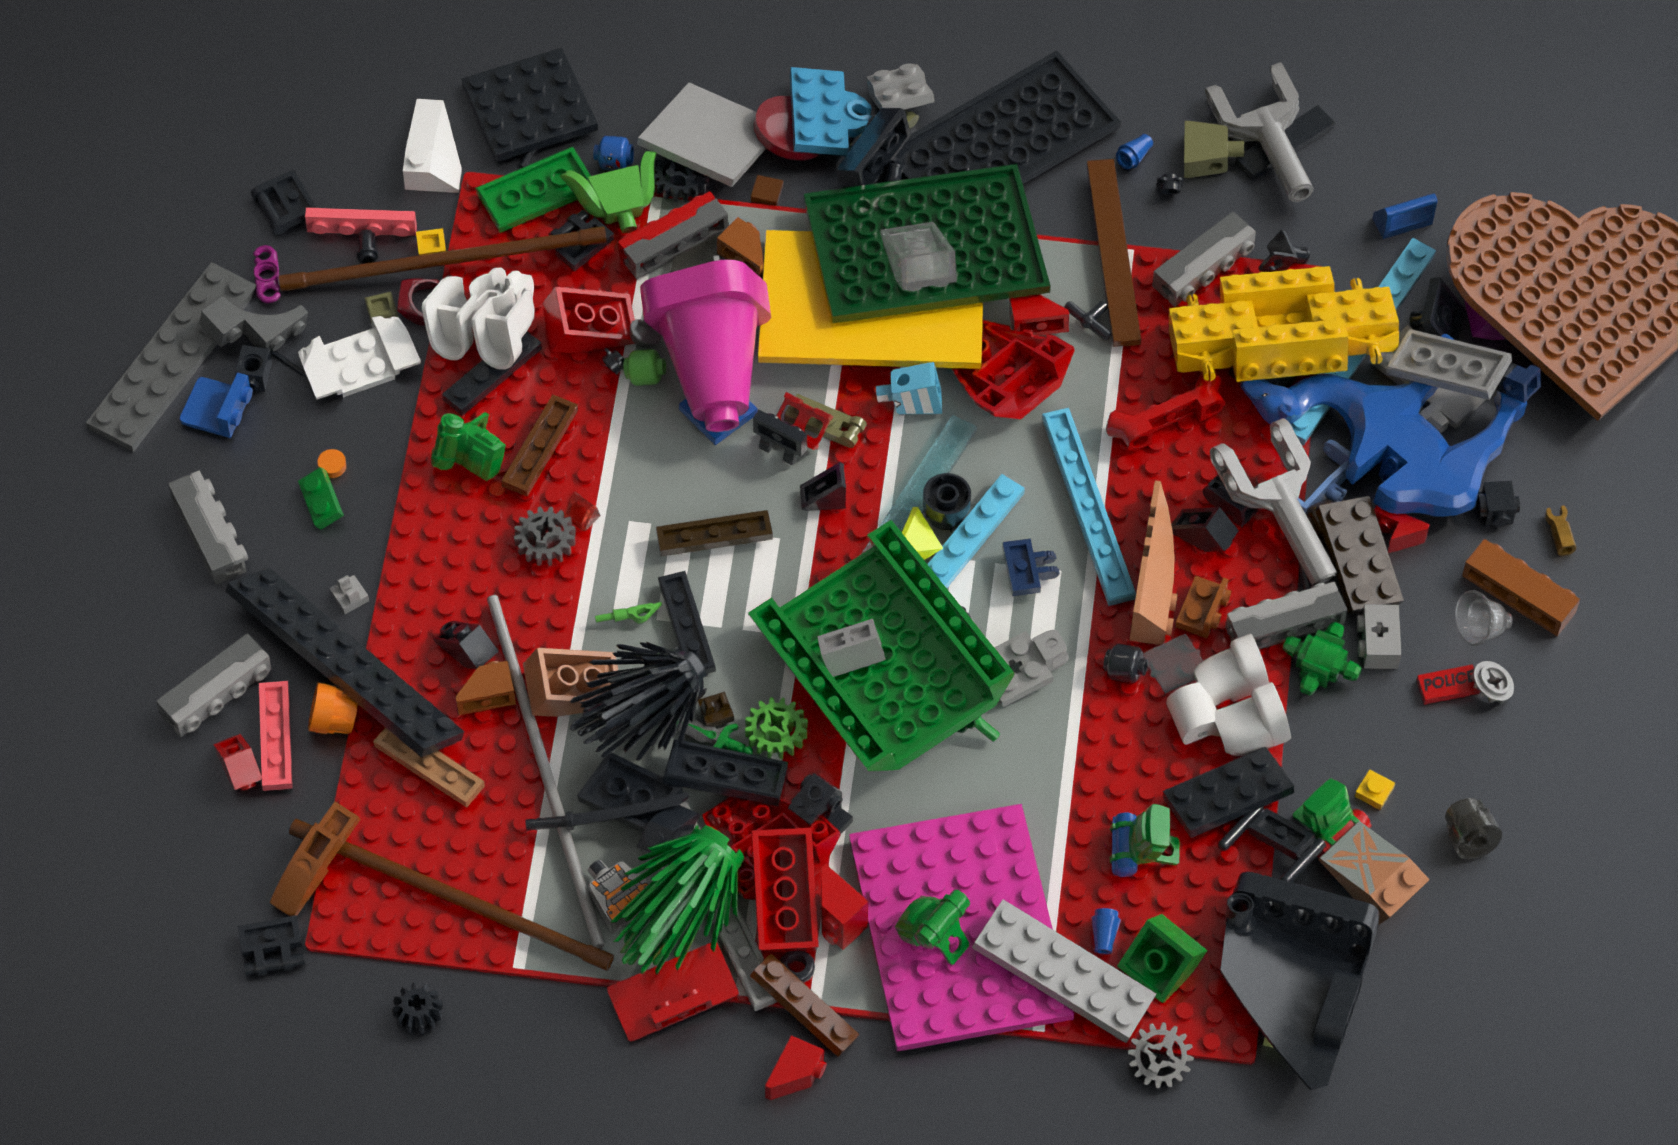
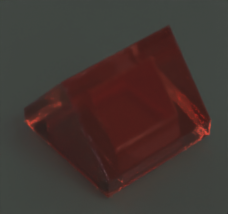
[564,492,601,531]

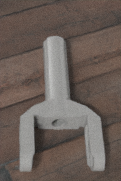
[1205,62,1314,202]
[1210,418,1337,586]

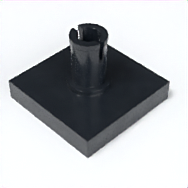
[1409,277,1465,341]

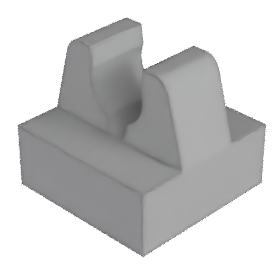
[329,575,369,615]

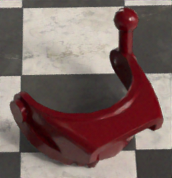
[397,278,440,326]

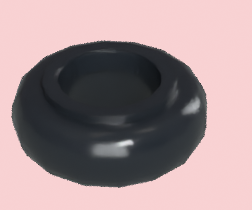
[779,951,815,983]

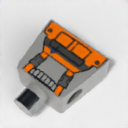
[587,860,649,934]

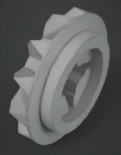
[1470,661,1514,704]

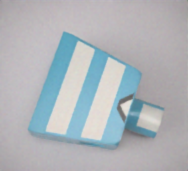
[876,362,942,414]

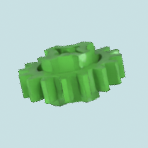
[745,697,808,759]

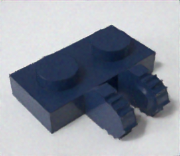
[1002,538,1060,597]

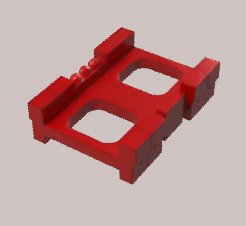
[776,392,834,450]

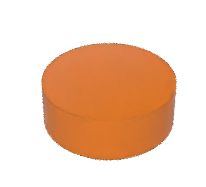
[318,449,346,478]

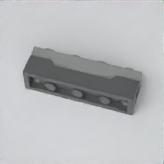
[1152,211,1256,307]
[168,470,248,585]
[1225,582,1347,649]
[156,633,272,737]

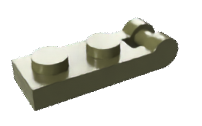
[784,394,867,448]

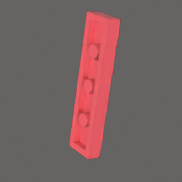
[305,208,417,237]
[259,681,292,791]

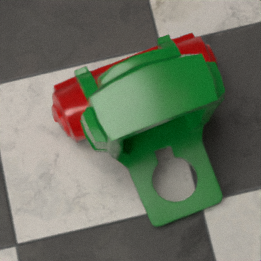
[1293,778,1372,858]

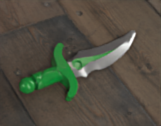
[658,717,754,755]

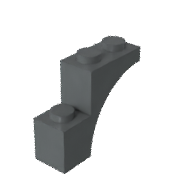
[199,296,308,351]

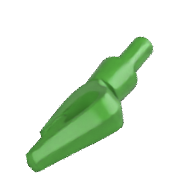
[595,602,662,624]

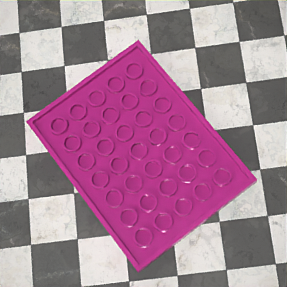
[849,804,1074,1051]

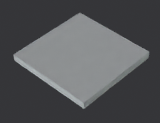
[637,83,766,187]

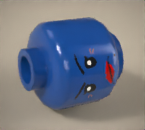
[593,136,634,171]

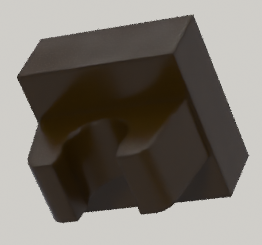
[697,691,734,727]

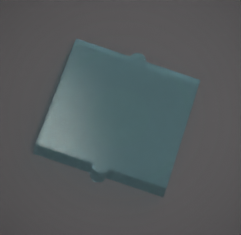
[1143,634,1203,693]

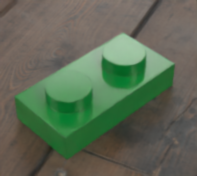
[298,467,344,530]

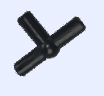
[1064,301,1112,341]

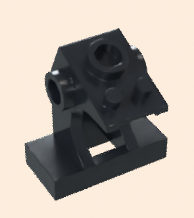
[788,773,853,834]

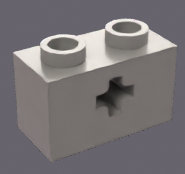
[1357,604,1401,669]

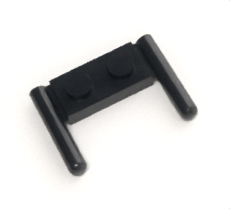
[1218,807,1326,882]

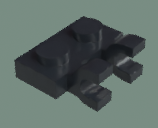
[753,410,807,466]

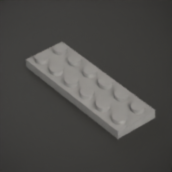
[972,899,1156,1043]

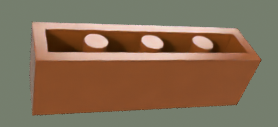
[1462,539,1580,637]

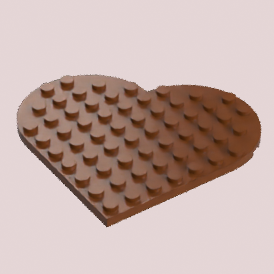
[1446,192,1678,421]

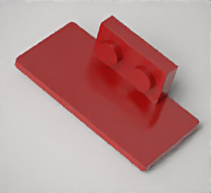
[607,943,739,1042]

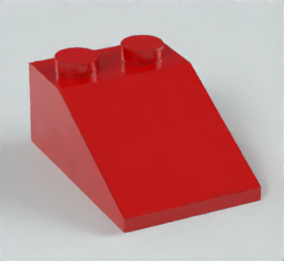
[542,287,635,353]

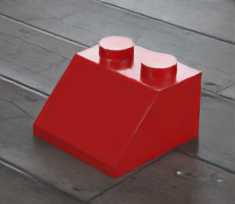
[821,864,869,950]

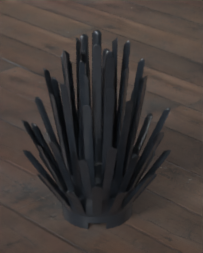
[570,641,707,761]

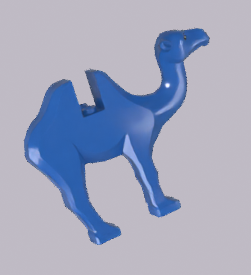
[1240,334,1527,517]

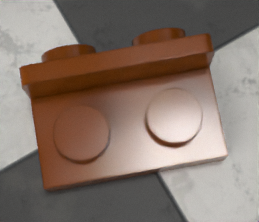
[1175,576,1231,639]

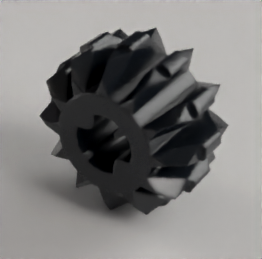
[392,982,444,1035]

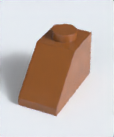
[717,217,764,279]
[456,661,516,715]

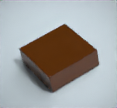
[751,175,784,206]

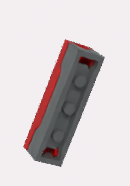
[618,191,728,279]

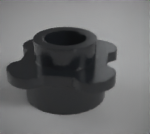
[1156,174,1184,195]
[601,347,624,375]

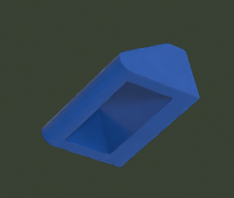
[1372,193,1438,239]

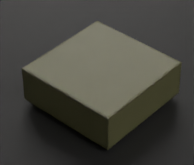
[364,292,398,324]

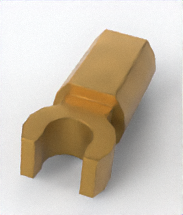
[1545,505,1576,556]

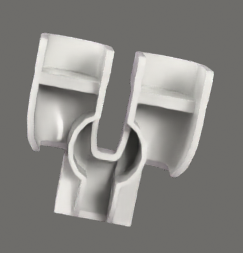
[422,268,534,369]
[1166,633,1291,756]

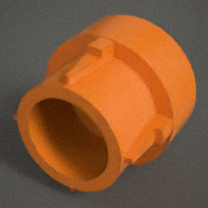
[308,683,358,735]

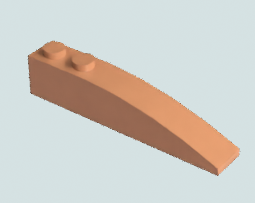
[1130,481,1177,646]

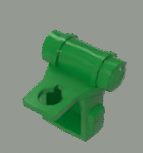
[431,412,506,481]
[895,890,970,965]

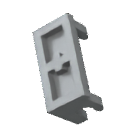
[817,619,886,677]

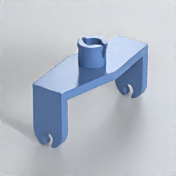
[1298,440,1350,513]

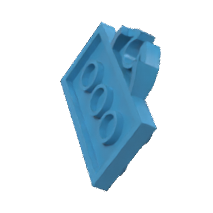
[789,67,872,156]

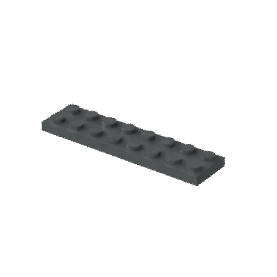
[86,262,256,452]

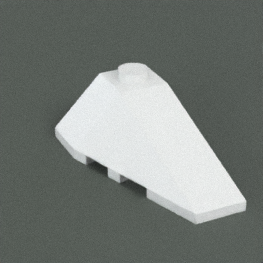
[403,99,462,193]

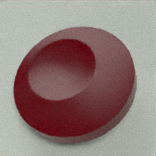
[753,96,820,160]

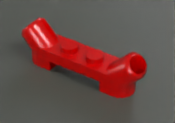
[1106,372,1225,451]

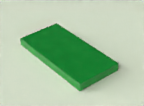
[476,147,591,233]

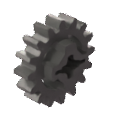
[514,506,576,566]

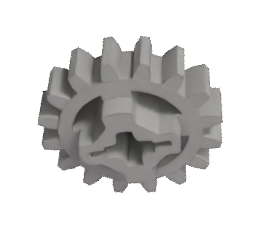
[1128,1022,1194,1088]

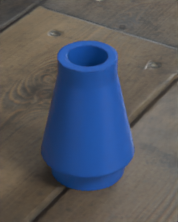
[1116,134,1153,169]
[1091,908,1121,954]

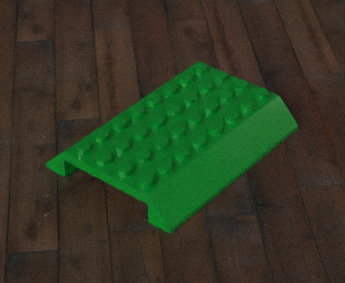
[748,520,1015,771]

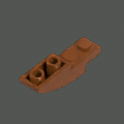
[269,801,361,916]

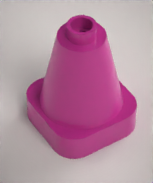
[640,260,771,432]

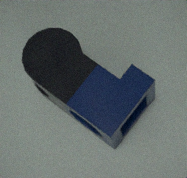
[1496,363,1541,403]

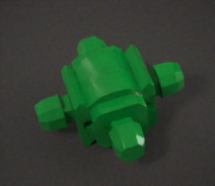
[1283,622,1362,696]

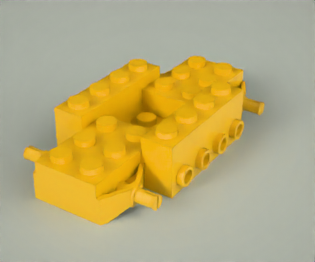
[1169,266,1399,382]

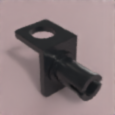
[1258,230,1310,272]

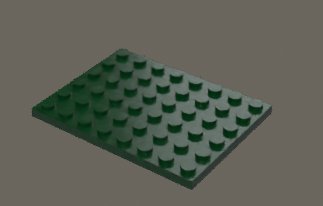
[804,164,1051,324]

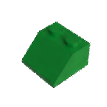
[1117,914,1208,1003]

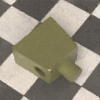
[1184,121,1244,178]

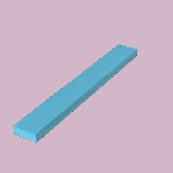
[1042,408,1136,606]

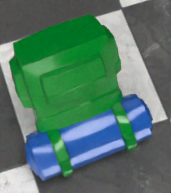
[1110,804,1180,877]

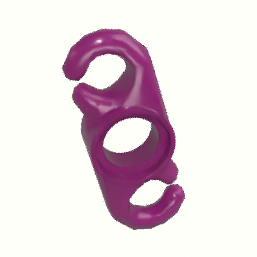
[253,245,281,304]

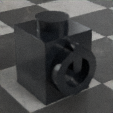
[1476,480,1520,527]

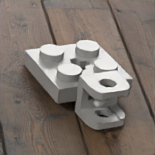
[994,630,1069,707]

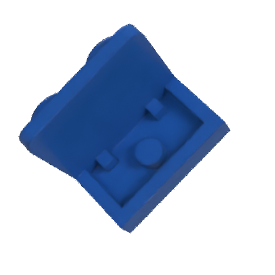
[180,373,253,438]

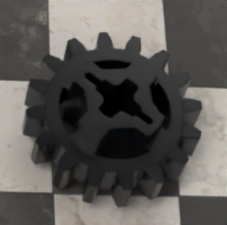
[654,157,710,202]

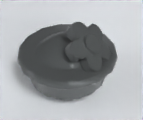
[630,319,662,348]

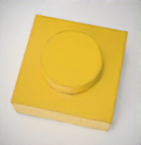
[416,228,446,255]
[1355,769,1395,810]

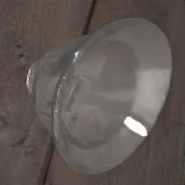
[1455,590,1512,646]

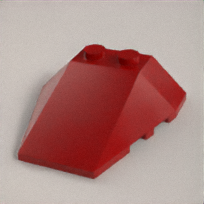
[950,320,1075,419]

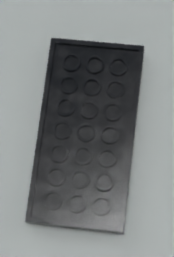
[891,50,1121,184]

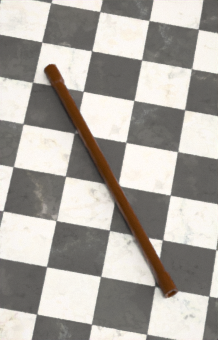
[279,226,607,291]
[289,818,614,971]

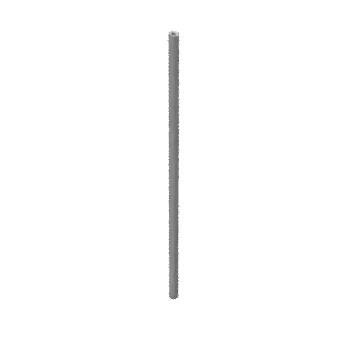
[487,595,605,949]

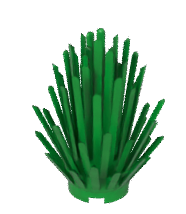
[611,825,744,975]

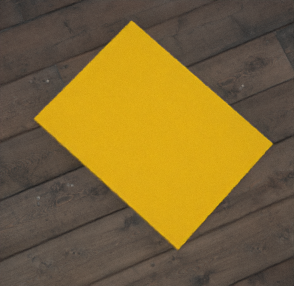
[758,230,983,369]

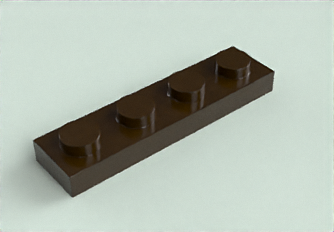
[656,510,773,556]

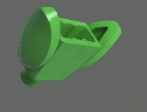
[560,151,657,233]

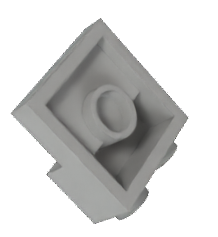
[866,64,935,110]

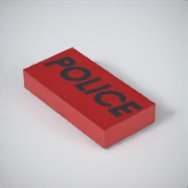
[1416,664,1480,705]

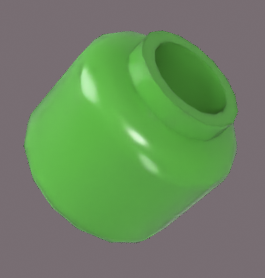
[624,349,667,386]

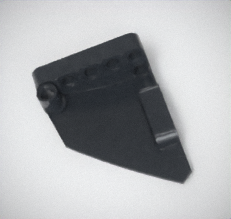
[1220,871,1380,1090]

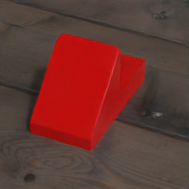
[1374,505,1430,553]

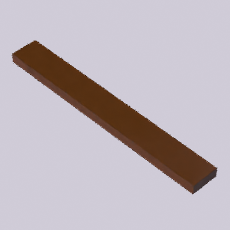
[1087,159,1141,347]

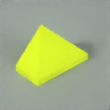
[902,507,943,560]

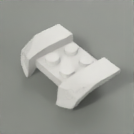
[298,316,421,399]

